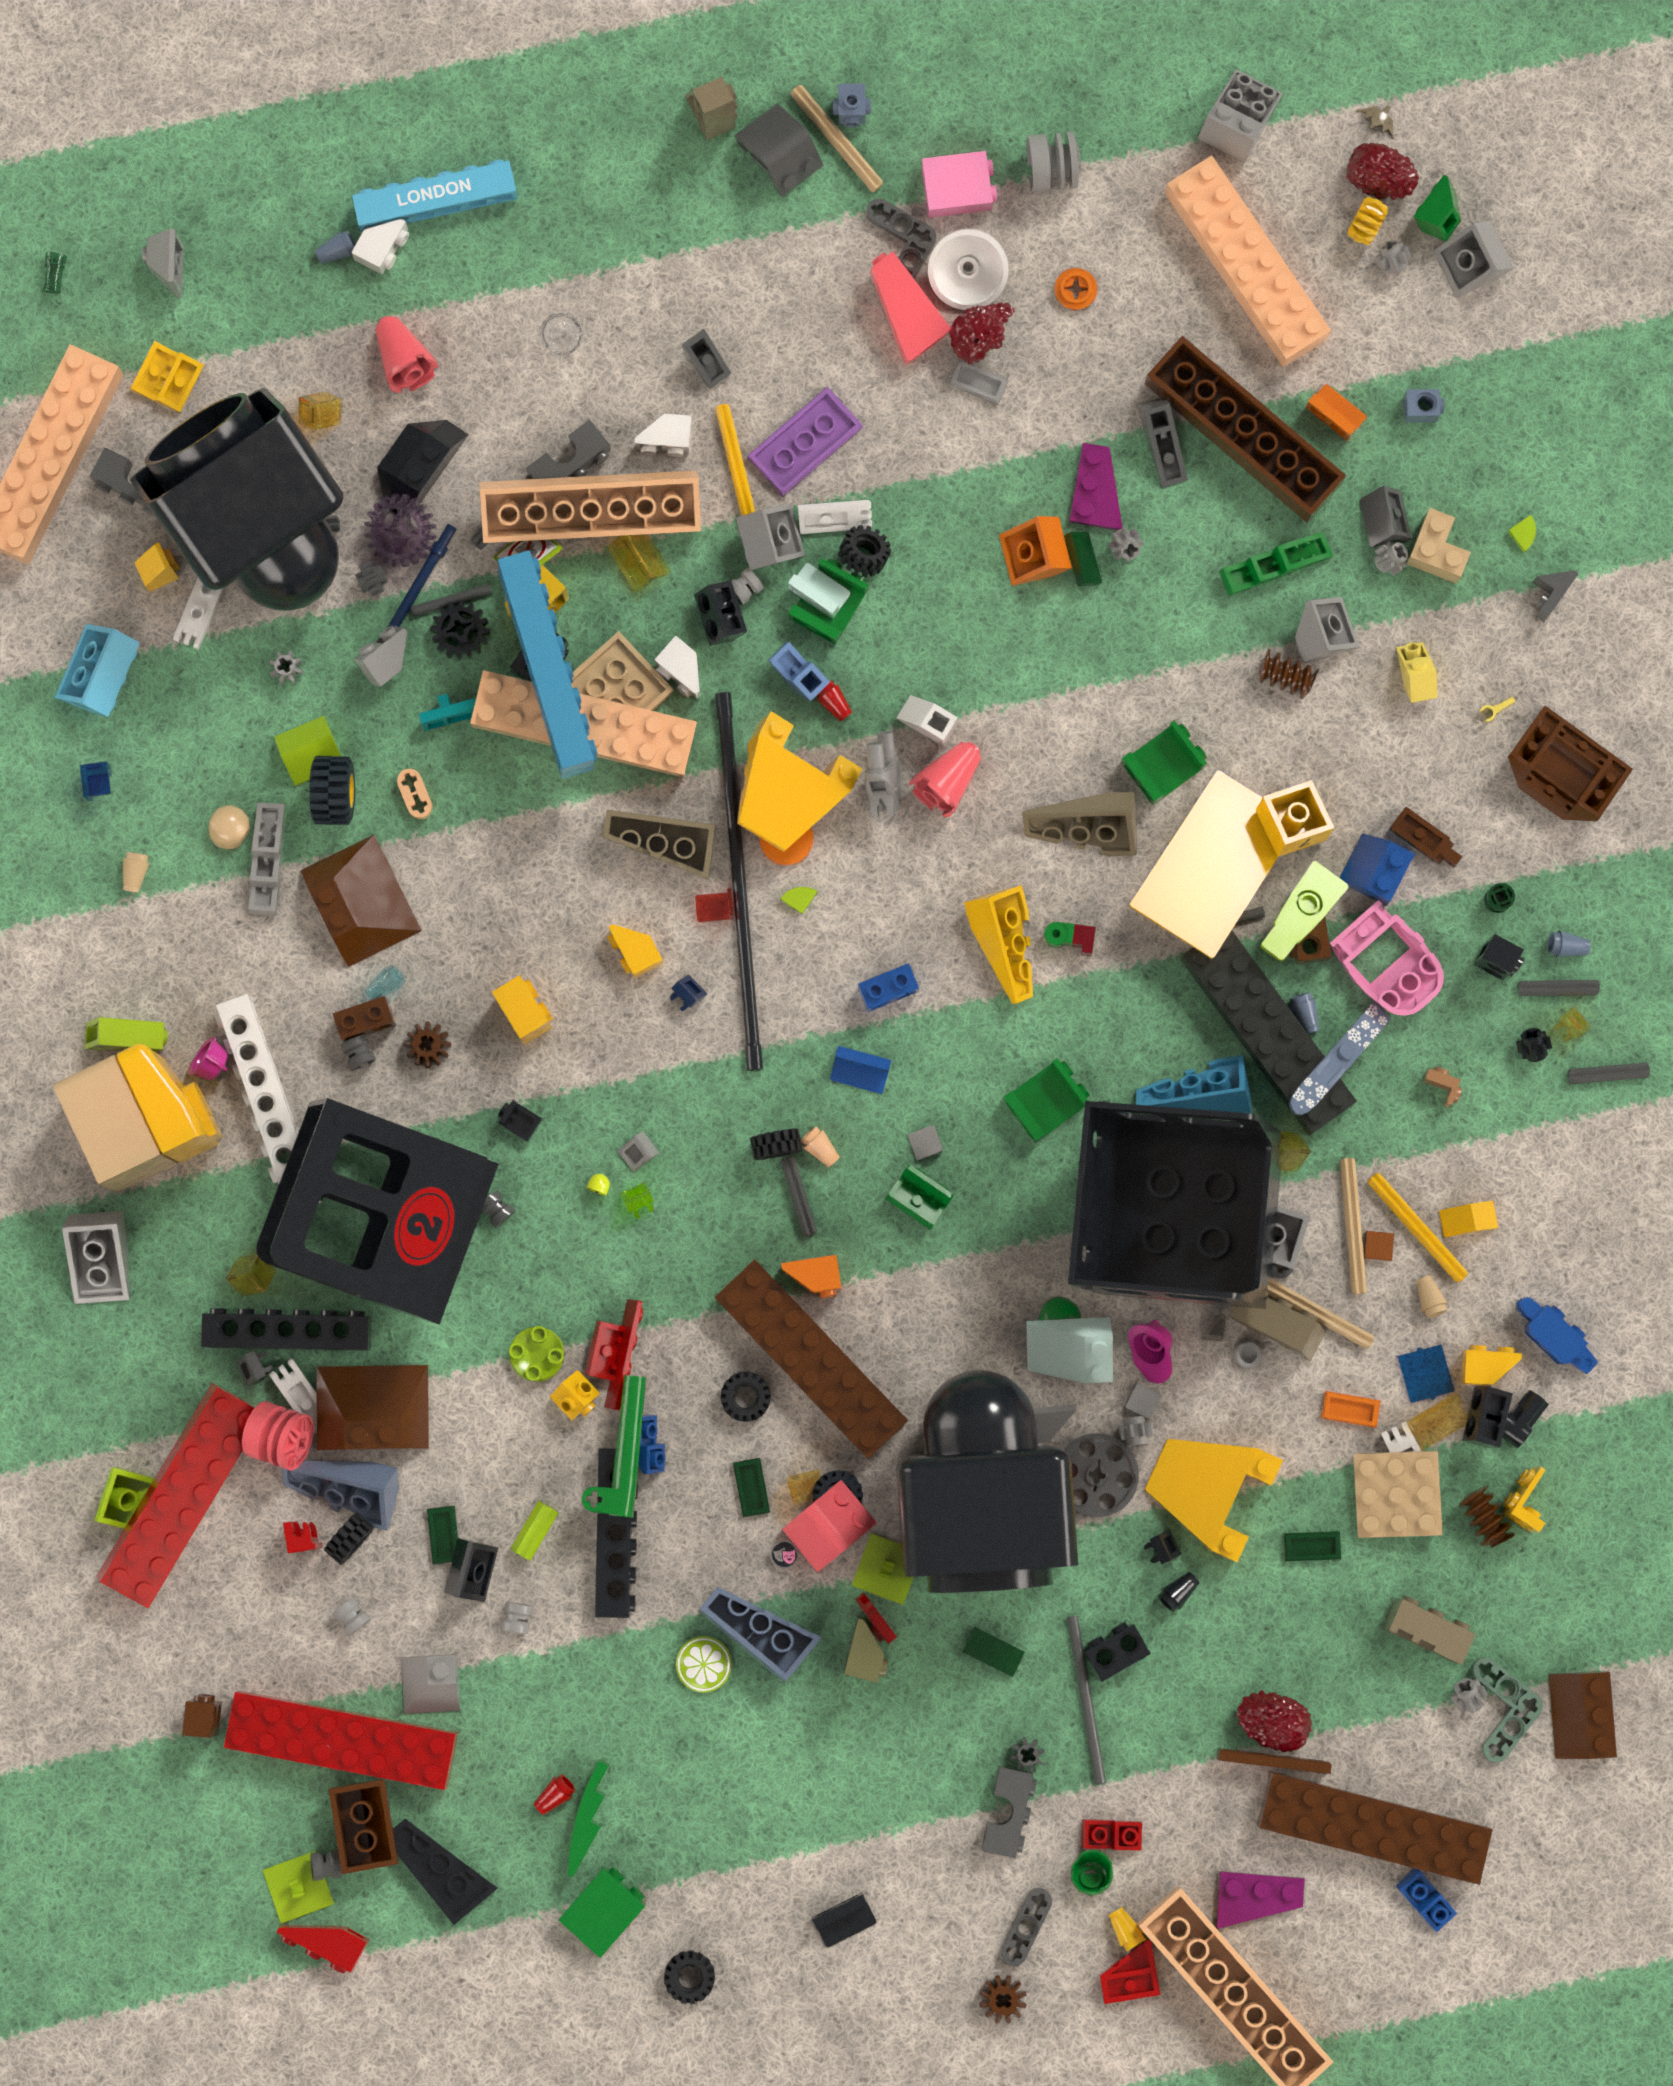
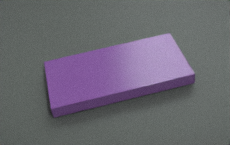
[747,386,863,497]

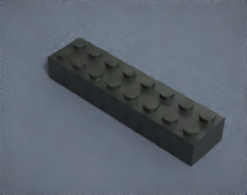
[1180,930,1357,1136]

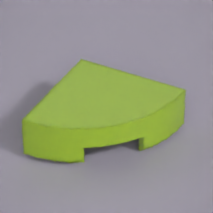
[1508,515,1536,553]
[780,887,818,915]

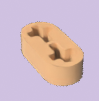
[397,769,433,819]

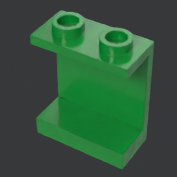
[788,558,868,645]
[1120,720,1207,805]
[1003,1058,1090,1143]
[558,1866,646,1958]

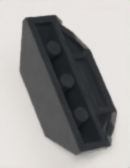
[377,420,469,522]

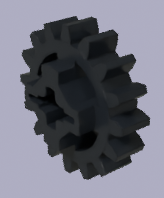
[430,600,490,661]

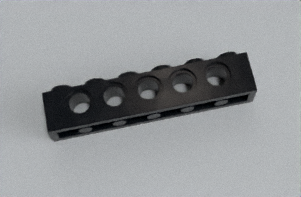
[201,1308,372,1351]
[595,1448,638,1618]

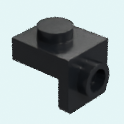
[498,1100,543,1142]

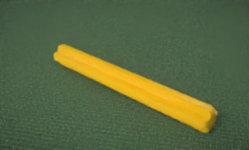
[715,404,755,516]
[1367,1172,1468,1283]

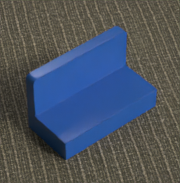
[830,1046,891,1094]

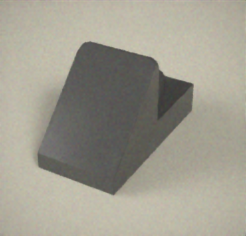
[682,329,731,389]
[1533,570,1579,622]

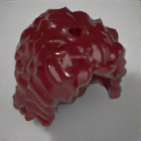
[1346,143,1419,201]
[949,302,1015,365]
[1236,1689,1312,1752]

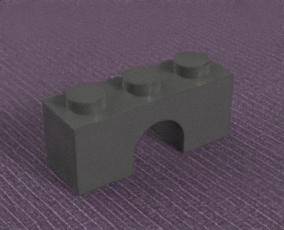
[526,419,611,479]
[90,447,154,516]
[981,1766,1037,1858]

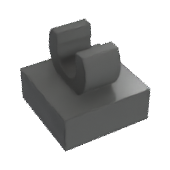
[236,1351,273,1387]

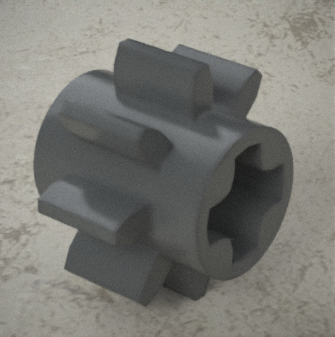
[355,561,388,596]
[1010,1737,1045,1772]

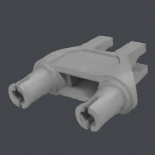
[864,731,901,818]

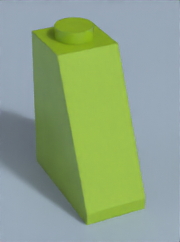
[85,1017,168,1052]

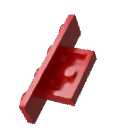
[585,1299,643,1410]

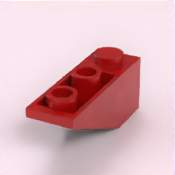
[276,1925,370,1974]

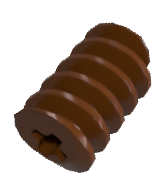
[1258,648,1319,699]
[1459,1485,1515,1547]

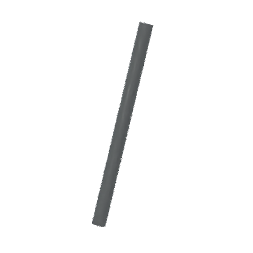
[1067,1615,1106,1785]

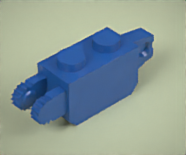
[1516,1297,1598,1374]

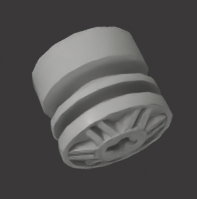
[1026,131,1081,193]

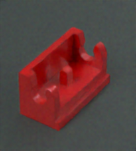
[283,1521,322,1554]

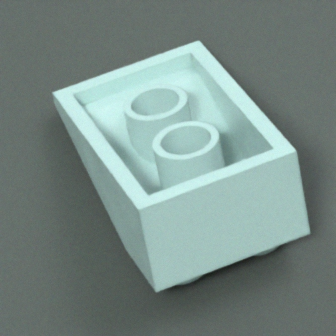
[1026,1317,1113,1383]

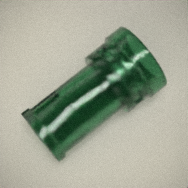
[43,252,67,294]

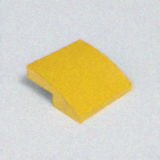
[130,341,204,413]

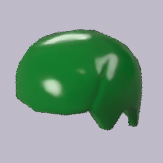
[1038,1296,1081,1321]
[1070,1850,1114,1896]

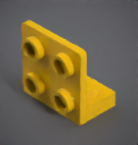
[1502,1466,1546,1532]

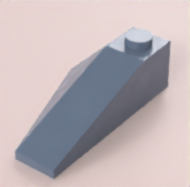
[282,1461,399,1531]

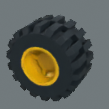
[309,756,355,825]

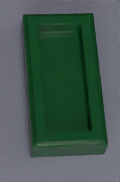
[1064,532,1102,587]
[733,1458,770,1518]
[427,1506,459,1564]
[1284,1531,1341,1561]
[963,1627,1025,1677]

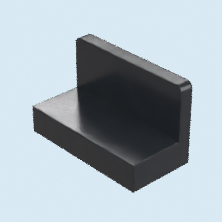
[812,1892,876,1947]

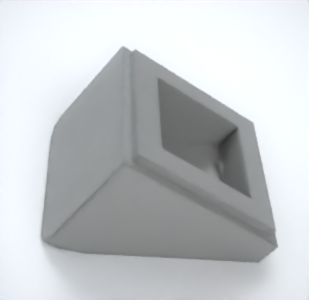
[908,1125,943,1161]
[617,1132,659,1172]

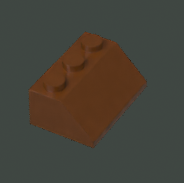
[1548,1671,1617,1759]
[328,1779,399,1874]

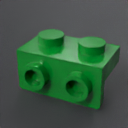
[885,1165,954,1230]

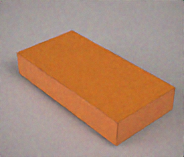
[1321,1391,1381,1428]

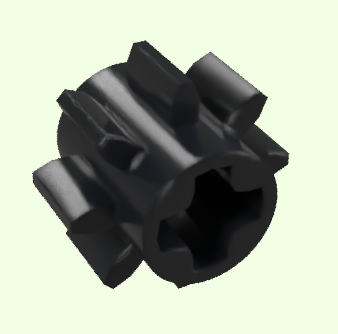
[1516,1028,1552,1062]

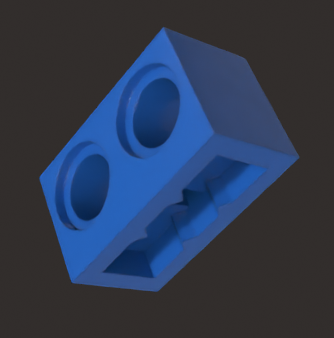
[858,963,919,1013]

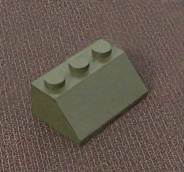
[844,1616,888,1683]

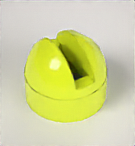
[586,1174,610,1196]

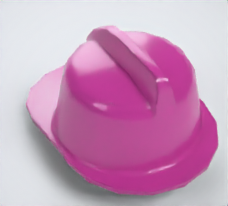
[188,1037,228,1081]
[1128,1320,1173,1384]

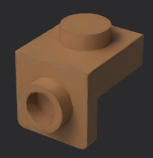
[1422,1067,1462,1108]

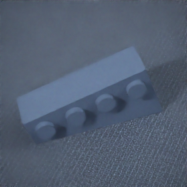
[698,1587,822,1683]

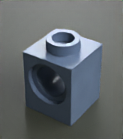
[1403,389,1444,423]

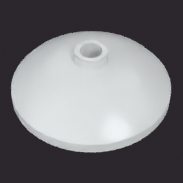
[928,229,1009,310]

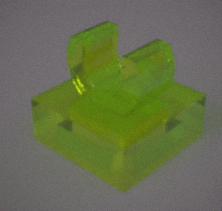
[620,1182,654,1219]

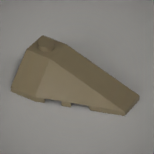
[1022,792,1137,856]

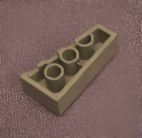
[603,810,717,880]

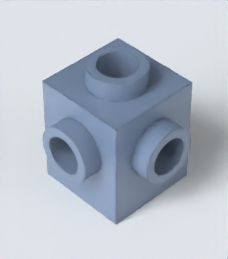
[833,83,871,127]

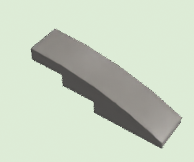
[248,803,285,916]

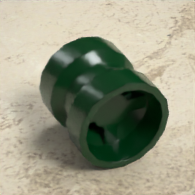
[1484,883,1515,913]

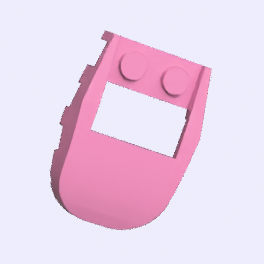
[1329,900,1444,1015]

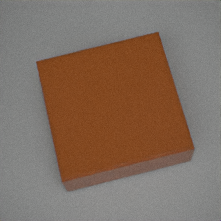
[1364,1231,1394,1261]

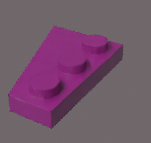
[1069,443,1122,530]
[1216,1871,1305,1929]

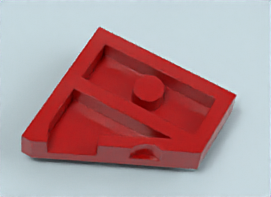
[855,1593,897,1644]
[1099,1939,1160,2004]

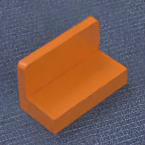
[1305,384,1367,441]

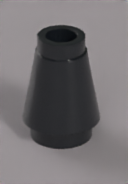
[1158,1571,1200,1612]

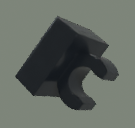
[1144,1529,1181,1565]

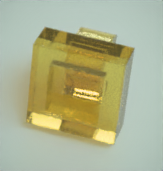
[1554,1006,1591,1041]

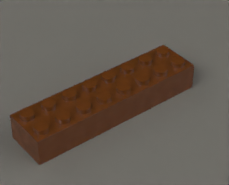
[1144,335,1347,523]
[714,1259,908,1459]
[1257,1771,1493,1885]

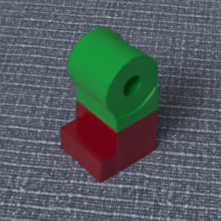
[1044,922,1096,957]

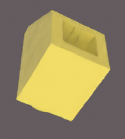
[1396,642,1438,703]

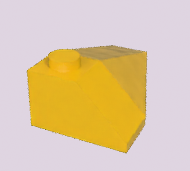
[964,885,1033,1004]

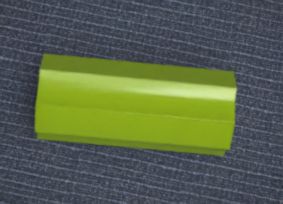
[510,1501,559,1561]

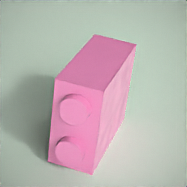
[922,151,997,218]

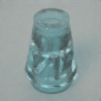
[364,964,407,1000]

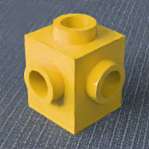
[549,1370,600,1421]

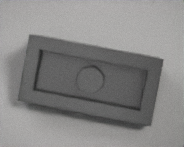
[1360,485,1412,548]

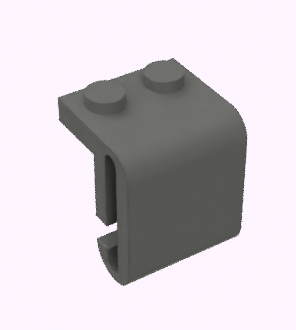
[734,103,824,197]

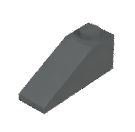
[1137,397,1188,488]

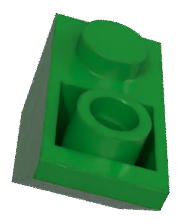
[1413,175,1461,242]

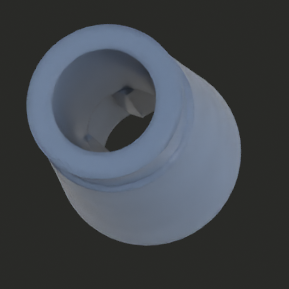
[315,231,356,264]
[1547,930,1591,957]
[1289,992,1319,1034]

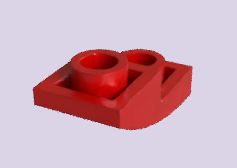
[1081,1819,1142,1851]

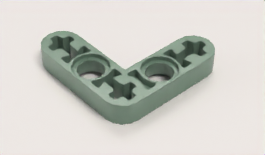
[1472,1657,1543,1763]

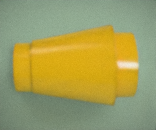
[1108,1907,1146,1952]

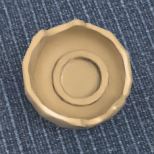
[208,805,250,850]

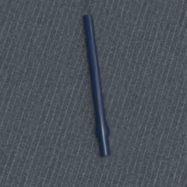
[387,524,457,627]

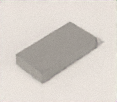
[949,359,1009,405]

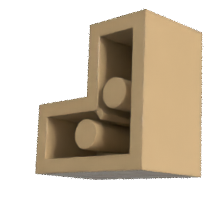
[1407,508,1471,584]

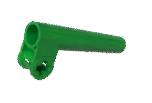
[581,1375,647,1518]

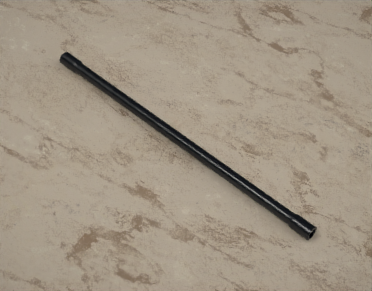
[715,692,763,1071]

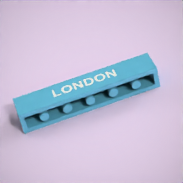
[352,160,518,233]

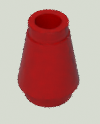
[816,680,853,721]
[534,1774,576,1815]

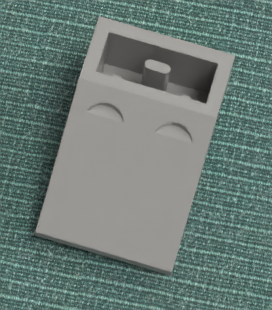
[1198,69,1283,163]

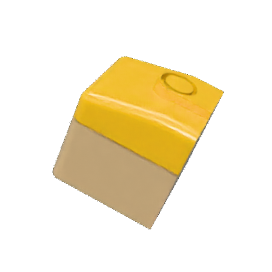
[53,1044,223,1193]

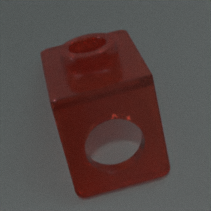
[695,888,734,922]

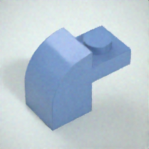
[767,642,830,701]

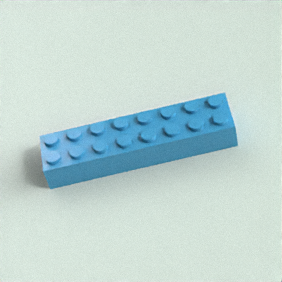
[498,550,598,779]

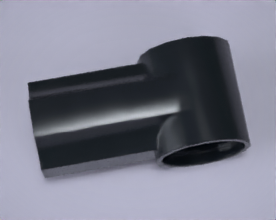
[1503,1390,1549,1448]

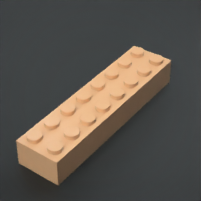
[1165,155,1331,367]
[0,344,124,565]
[479,470,701,543]
[470,670,697,778]
[1137,1885,1333,2086]

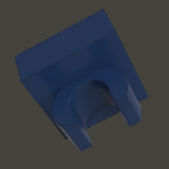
[670,975,707,1011]

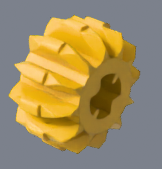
[1348,197,1388,245]

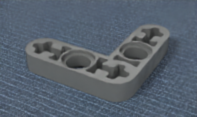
[867,199,937,279]

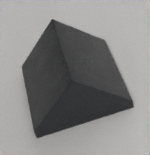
[444,1538,499,1602]

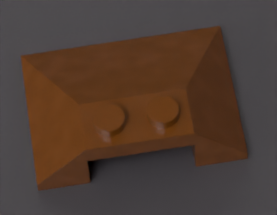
[1508,706,1633,822]
[300,835,422,967]
[316,1365,429,1450]

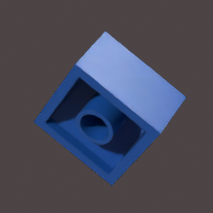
[1339,833,1415,906]

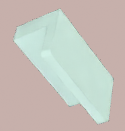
[788,563,850,620]

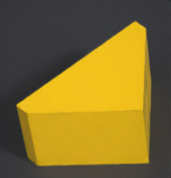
[1439,1201,1498,1238]

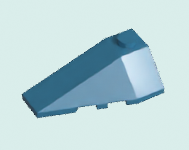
[1136,1055,1251,1114]

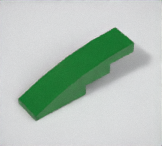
[1219,532,1333,596]
[568,1759,610,1877]

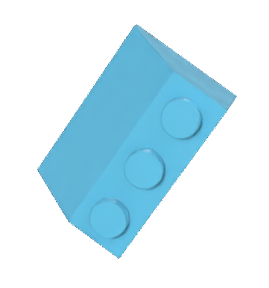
[55,624,140,717]

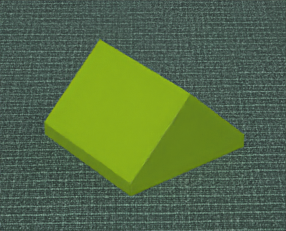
[274,716,341,786]
[94,1467,154,1529]

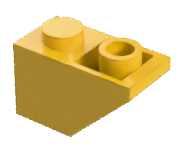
[134,542,180,592]
[607,924,663,978]
[1461,1345,1522,1386]

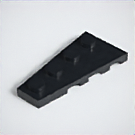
[393,1819,498,1925]

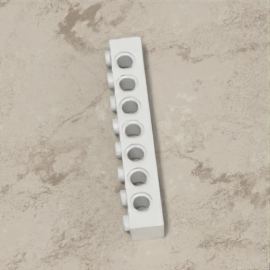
[214,994,323,1203]

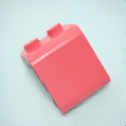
[782,1480,877,1573]

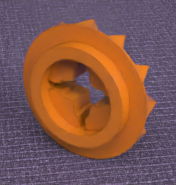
[1054,268,1097,311]

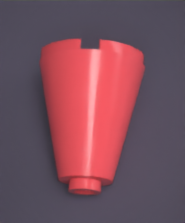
[375,316,438,393]
[909,742,981,817]

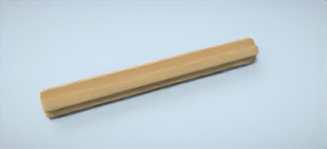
[791,85,883,192]
[1340,1158,1367,1295]
[1267,1278,1374,1349]

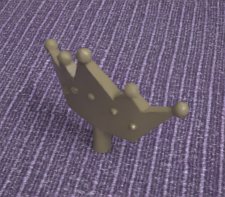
[1356,106,1394,139]

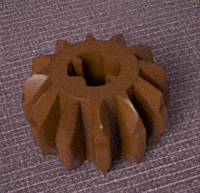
[404,1021,452,1069]
[979,1975,1027,2024]

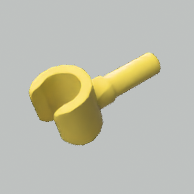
[1480,697,1515,722]

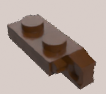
[1389,807,1462,868]

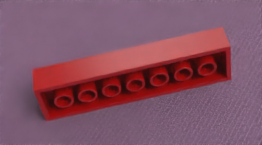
[96,1382,255,1608]
[223,1690,459,1790]

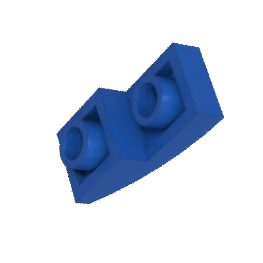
[639,1414,666,1474]
[1396,1868,1457,1932]

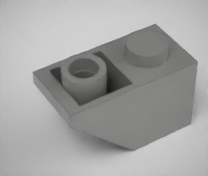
[353,626,407,687]

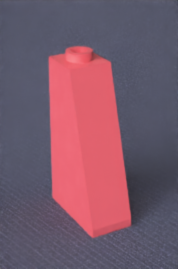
[869,251,951,365]

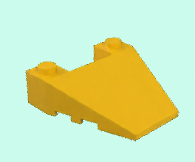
[737,711,862,852]
[1145,1439,1283,1562]

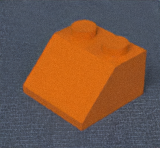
[999,516,1072,586]
[781,1255,841,1299]

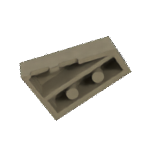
[685,77,738,140]
[1229,1292,1326,1361]
[1382,1595,1476,1665]

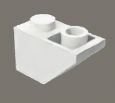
[351,219,409,275]
[635,414,692,457]
[655,636,700,699]
[896,695,958,747]

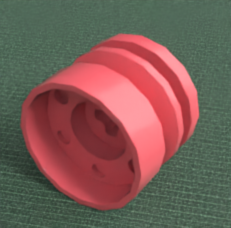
[242,1401,314,1471]

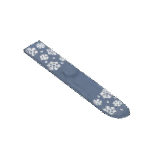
[1289,1002,1391,1116]

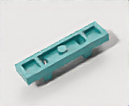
[419,694,477,731]

